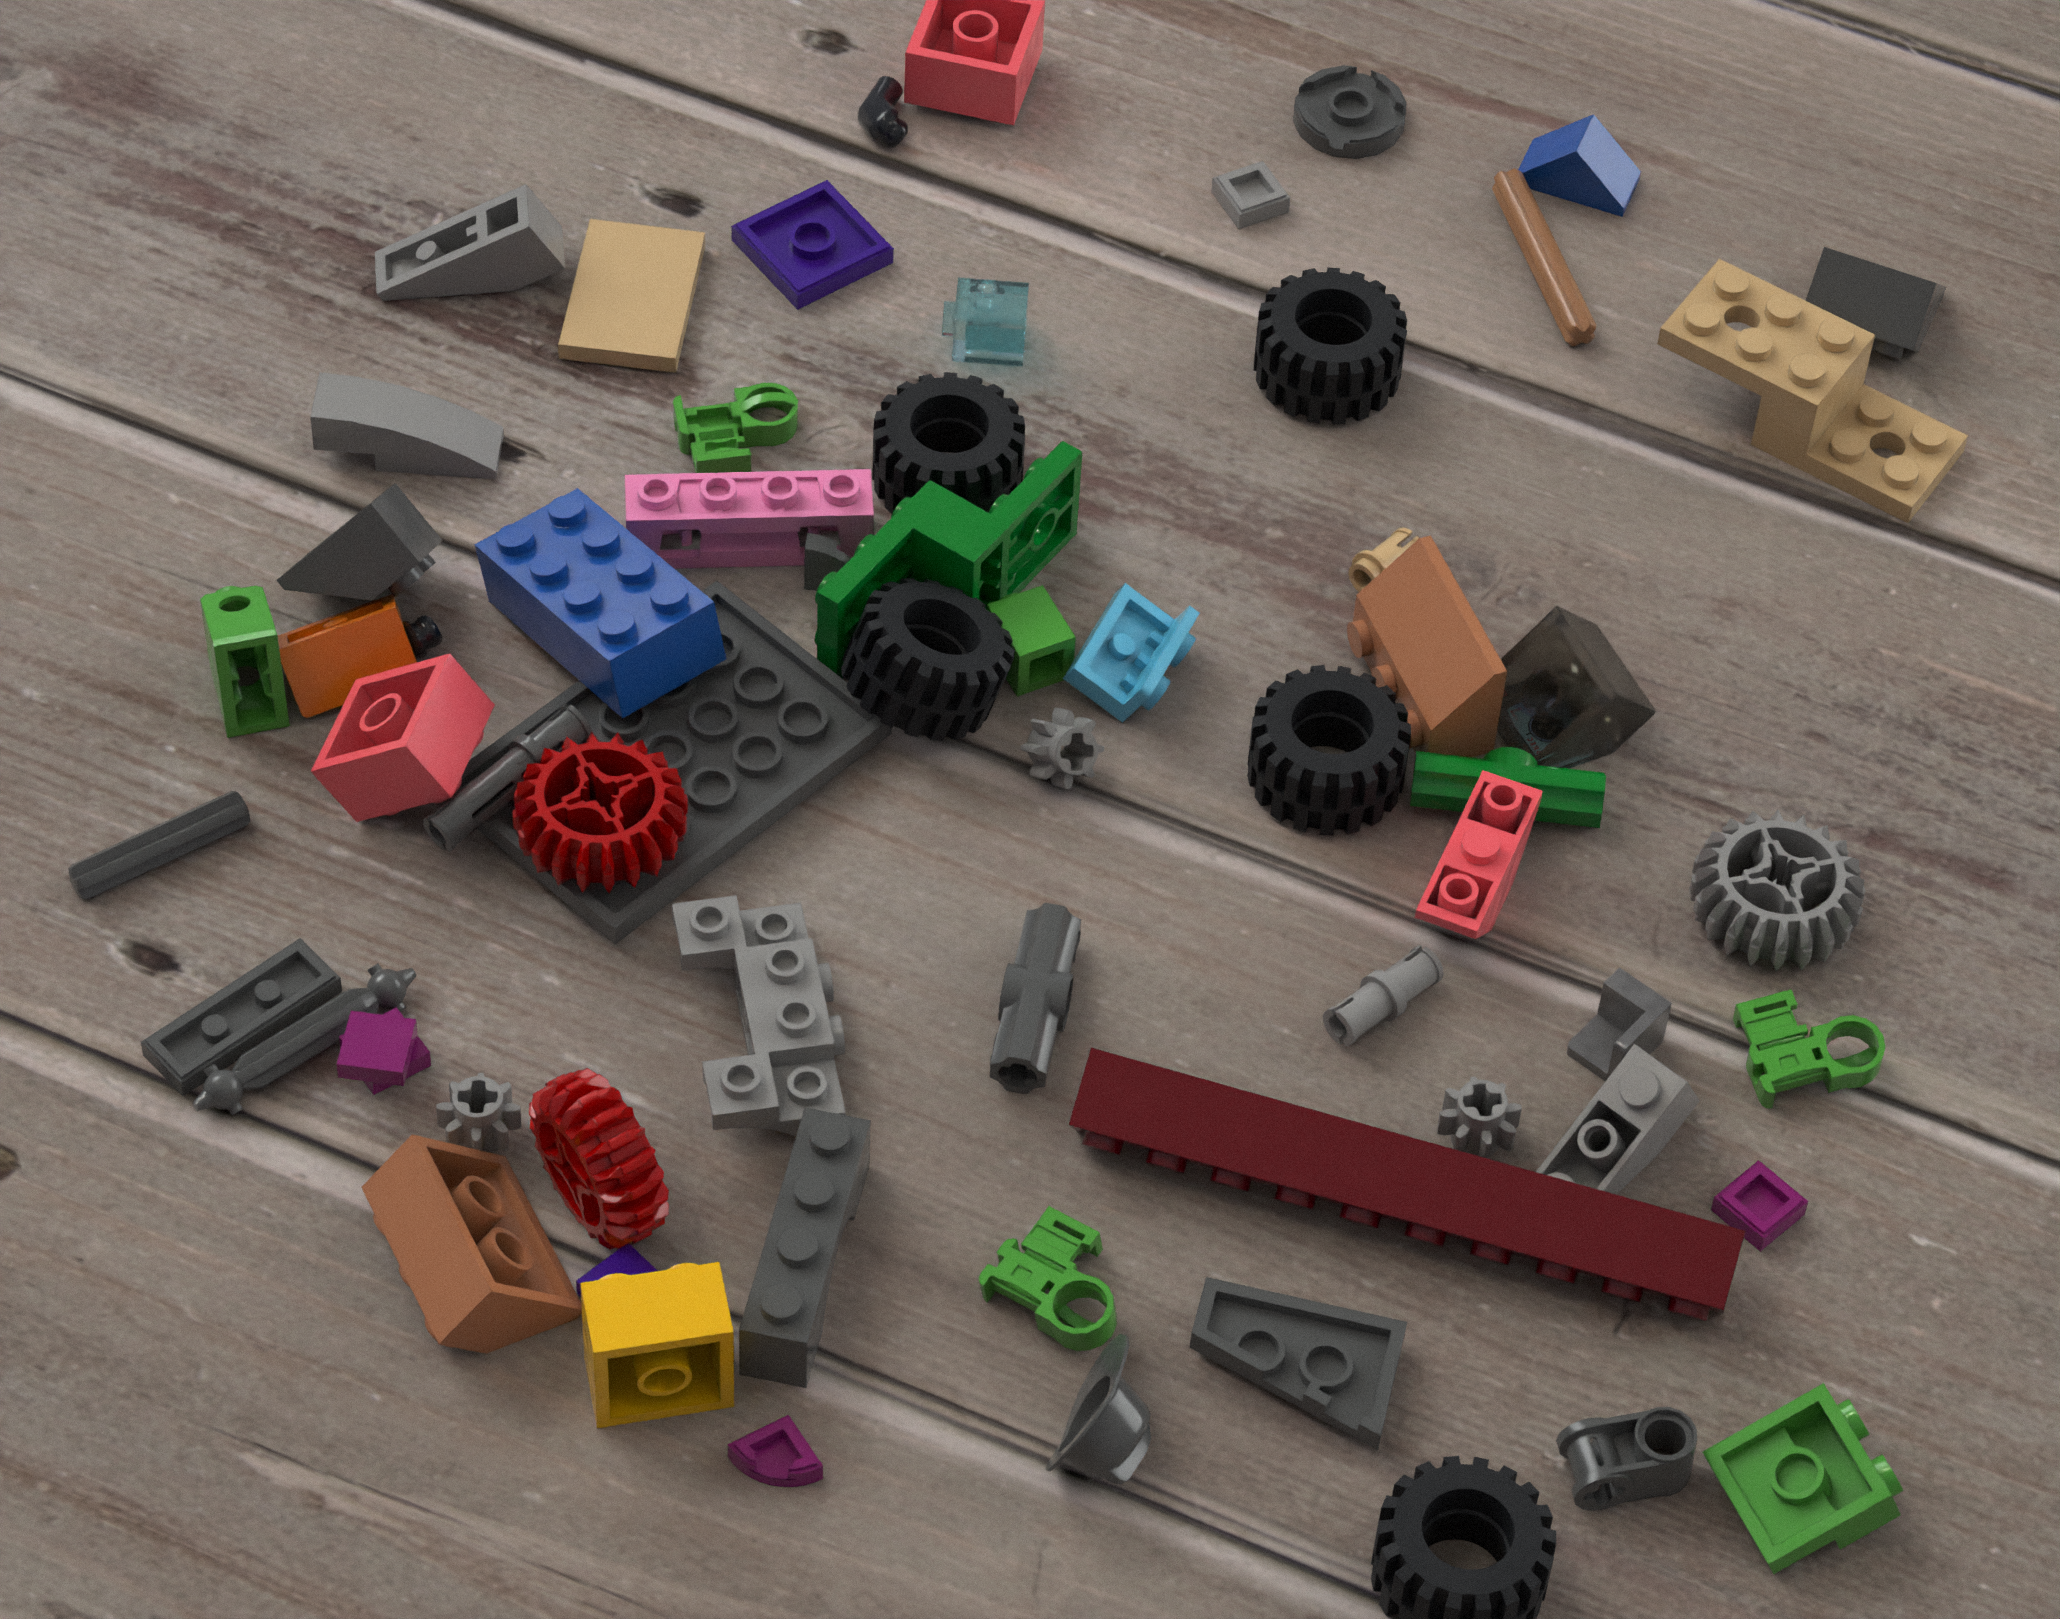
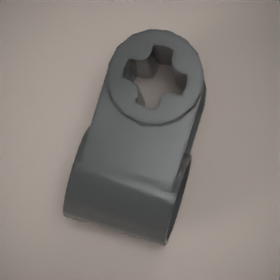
[1556,1407,1697,1511]

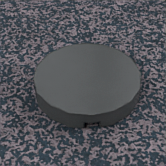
[1293,65,1407,159]

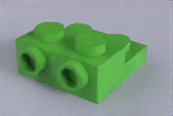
[1703,1383,1904,1574]

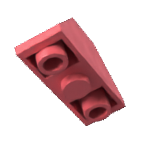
[1415,770,1543,939]

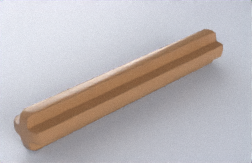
[1492,168,1596,346]

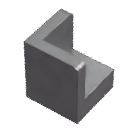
[1567,967,1672,1081]

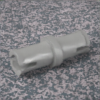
[1323,945,1444,1046]

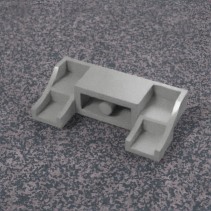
[672,895,846,1137]

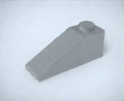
[375,184,565,301]

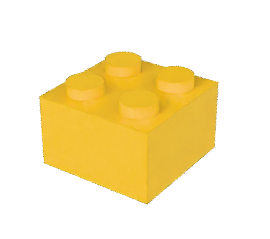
[580,1262,734,1428]

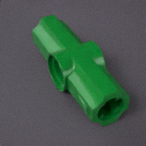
[1410,747,1606,828]

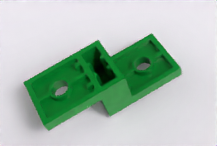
[814,441,1083,679]

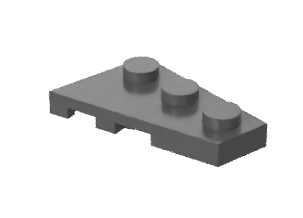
[1190,1277,1407,1450]

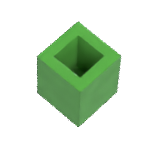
[986,585,1076,697]

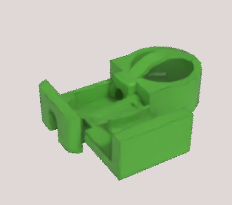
[673,383,798,473]
[1733,989,1886,1108]
[979,1206,1117,1351]

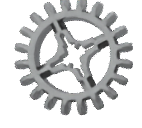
[1689,810,1865,972]

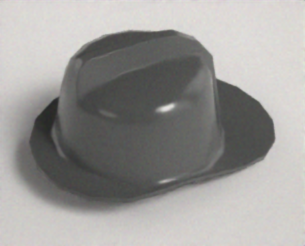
[1046,1334,1151,1485]

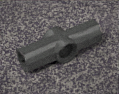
[990,903,1081,1094]

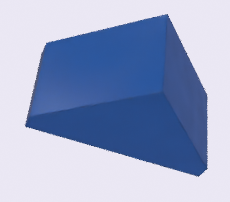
[1518,114,1641,217]

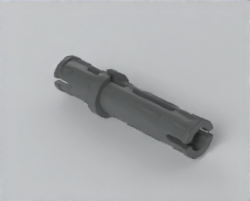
[423,704,592,852]

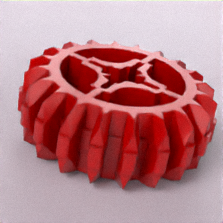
[512,732,688,894]
[529,1068,669,1250]

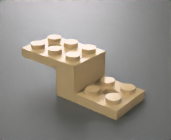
[1657,259,1968,523]

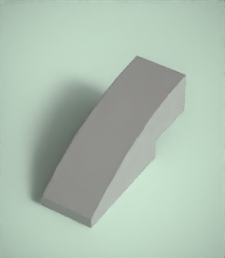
[310,372,504,480]

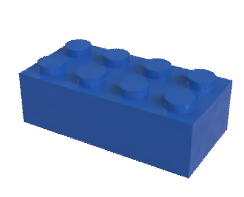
[474,488,727,718]

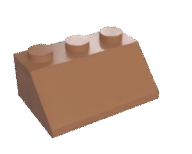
[1347,535,1507,757]
[361,1134,582,1354]

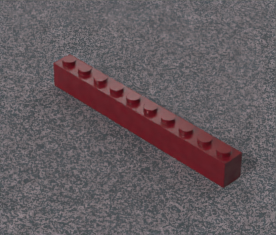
[1069,1048,1745,1321]

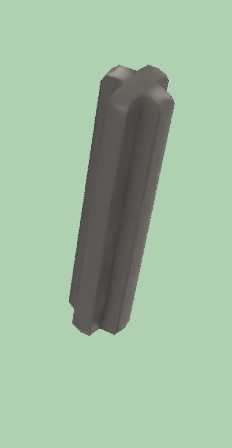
[68,791,250,900]

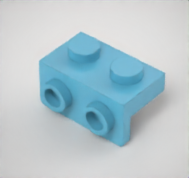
[1063,583,1200,723]

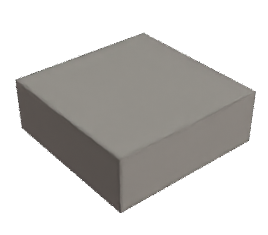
[1211,161,1290,229]

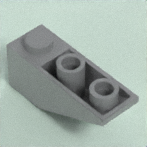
[1536,1044,1700,1195]

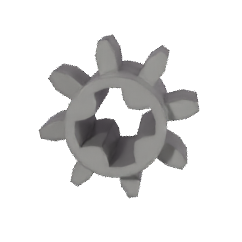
[1021,707,1104,789]
[436,1073,522,1153]
[1437,1077,1522,1159]

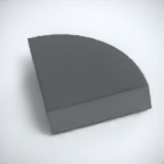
[804,533,851,591]

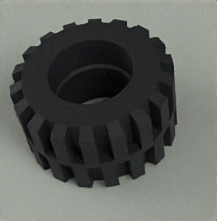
[1254,267,1407,425]
[872,372,1025,514]
[841,578,1015,741]
[1247,665,1411,836]
[1371,1456,1556,1619]

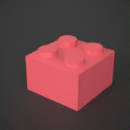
[904,0,1045,126]
[311,653,495,822]

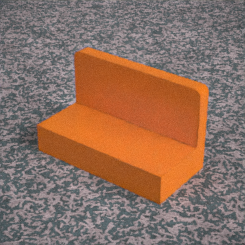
[278,594,417,718]

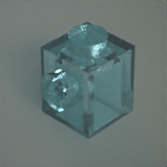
[942,277,1029,367]

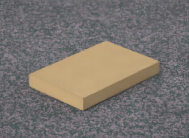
[558,219,705,373]

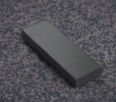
[141,938,342,1096]

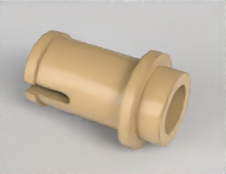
[1349,527,1419,592]

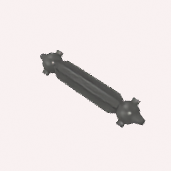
[193,963,416,1115]

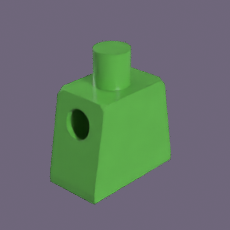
[200,585,290,738]

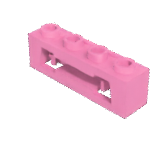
[625,469,874,569]

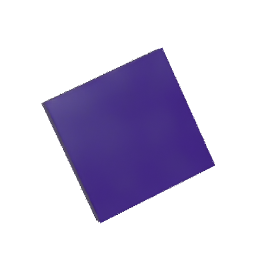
[731,180,894,310]

